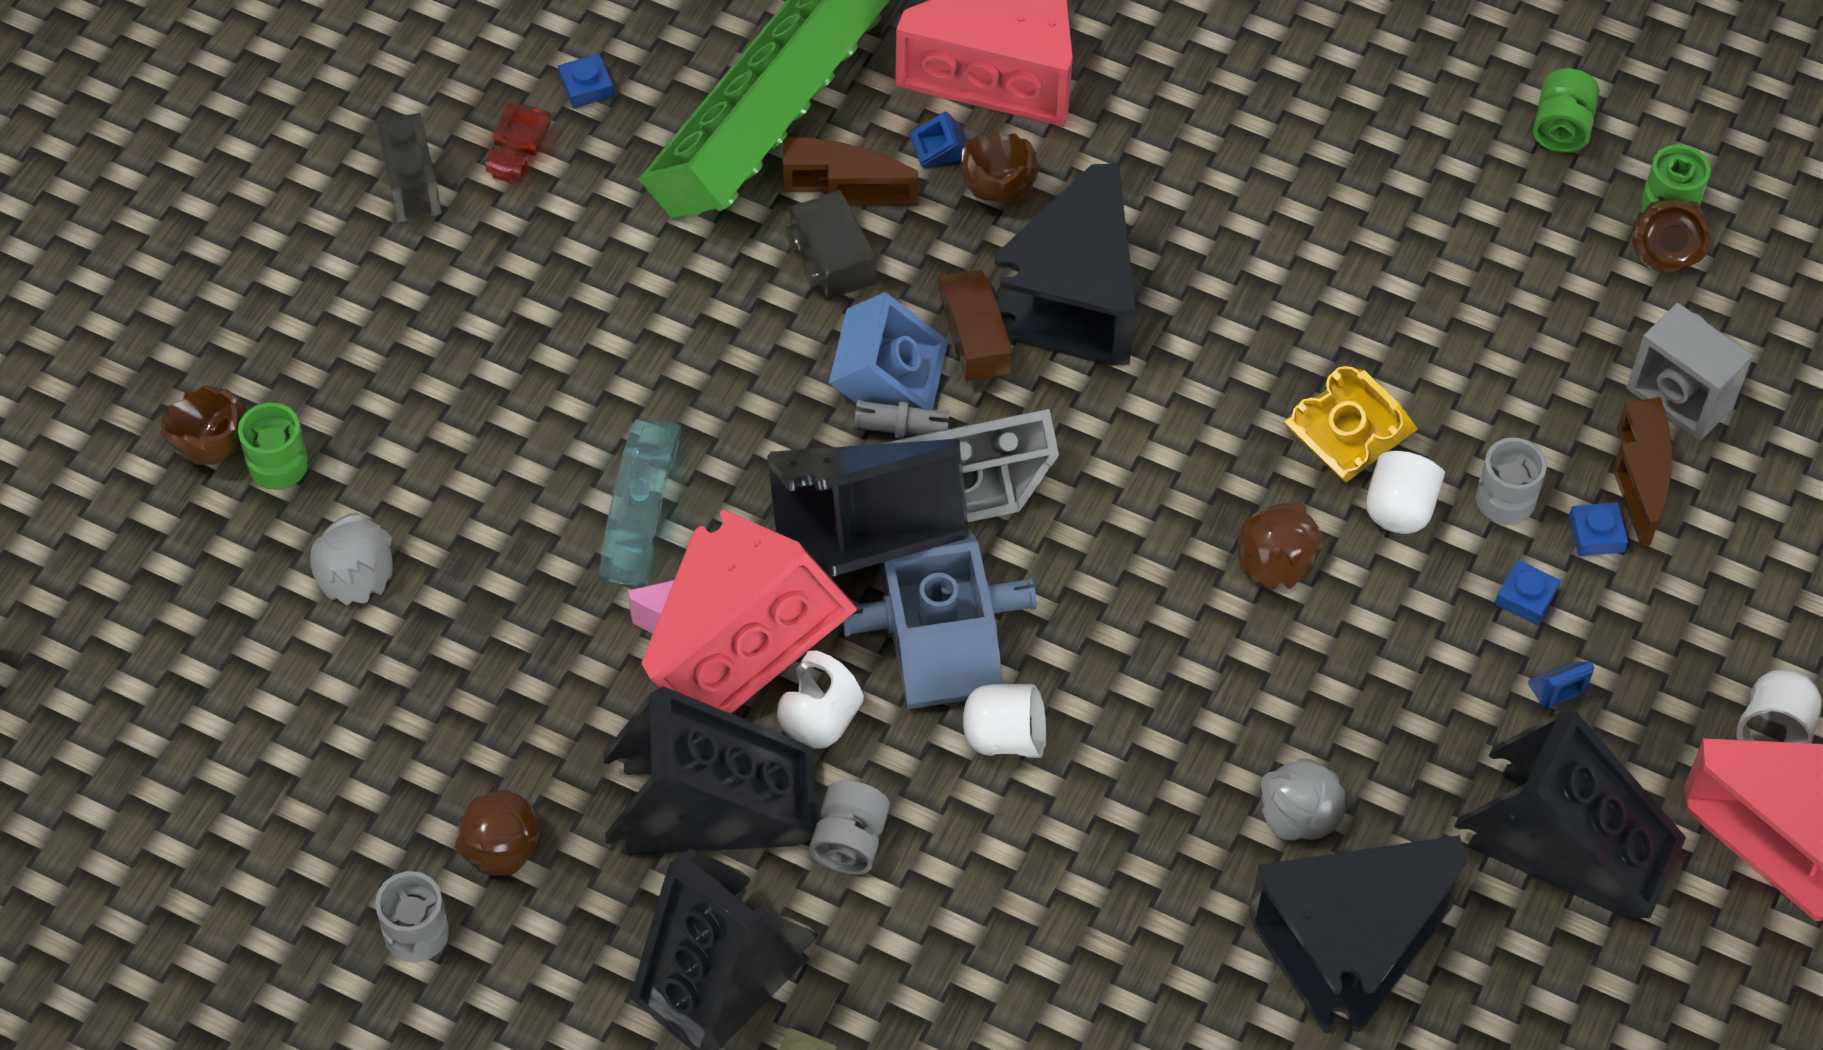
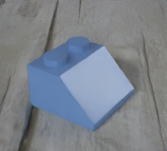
[829,292,949,410]

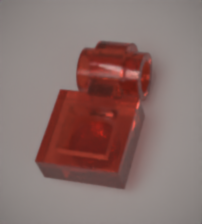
[486,102,551,184]

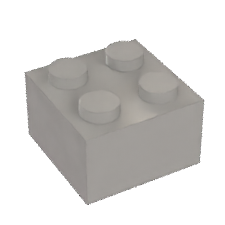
[1626,302,1753,441]

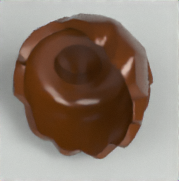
[962,131,1039,203]
[1632,199,1711,273]
[161,385,246,465]
[1238,503,1325,590]
[454,790,542,876]

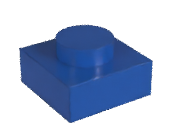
[558,54,614,108]
[1568,502,1628,556]
[1495,560,1561,625]

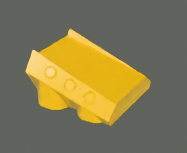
[1283,366,1418,483]

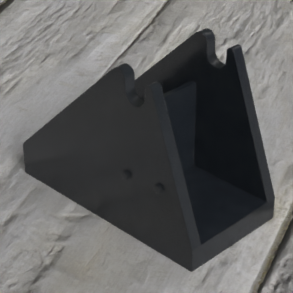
[995,163,1136,365]
[767,438,969,576]
[604,686,817,855]
[1454,711,1686,919]
[1249,835,1468,1033]
[630,848,818,1050]

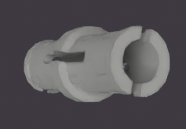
[853,399,950,439]

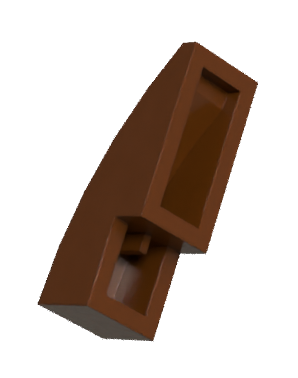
[783,137,918,206]
[937,269,1012,381]
[1613,397,1672,547]

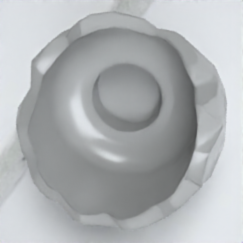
[310,512,393,605]
[1261,759,1345,840]

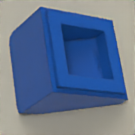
[909,111,967,169]
[1528,661,1595,709]

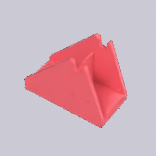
[895,0,1073,127]
[641,510,858,714]
[1684,738,1823,921]

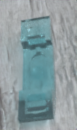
[599,419,682,587]

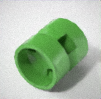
[1533,68,1600,153]
[1640,144,1711,212]
[238,403,309,490]

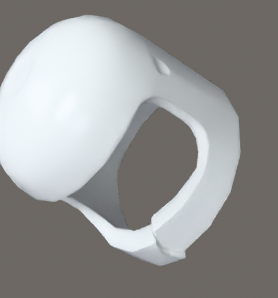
[1366,451,1445,534]
[777,651,864,749]
[1736,669,1822,743]
[963,684,1046,758]

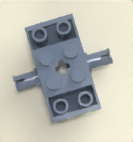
[842,529,1037,709]

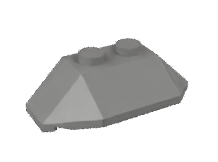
[881,409,1059,522]

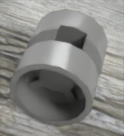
[1475,437,1547,525]
[809,780,890,875]
[375,871,449,963]

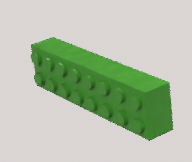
[638,0,895,219]

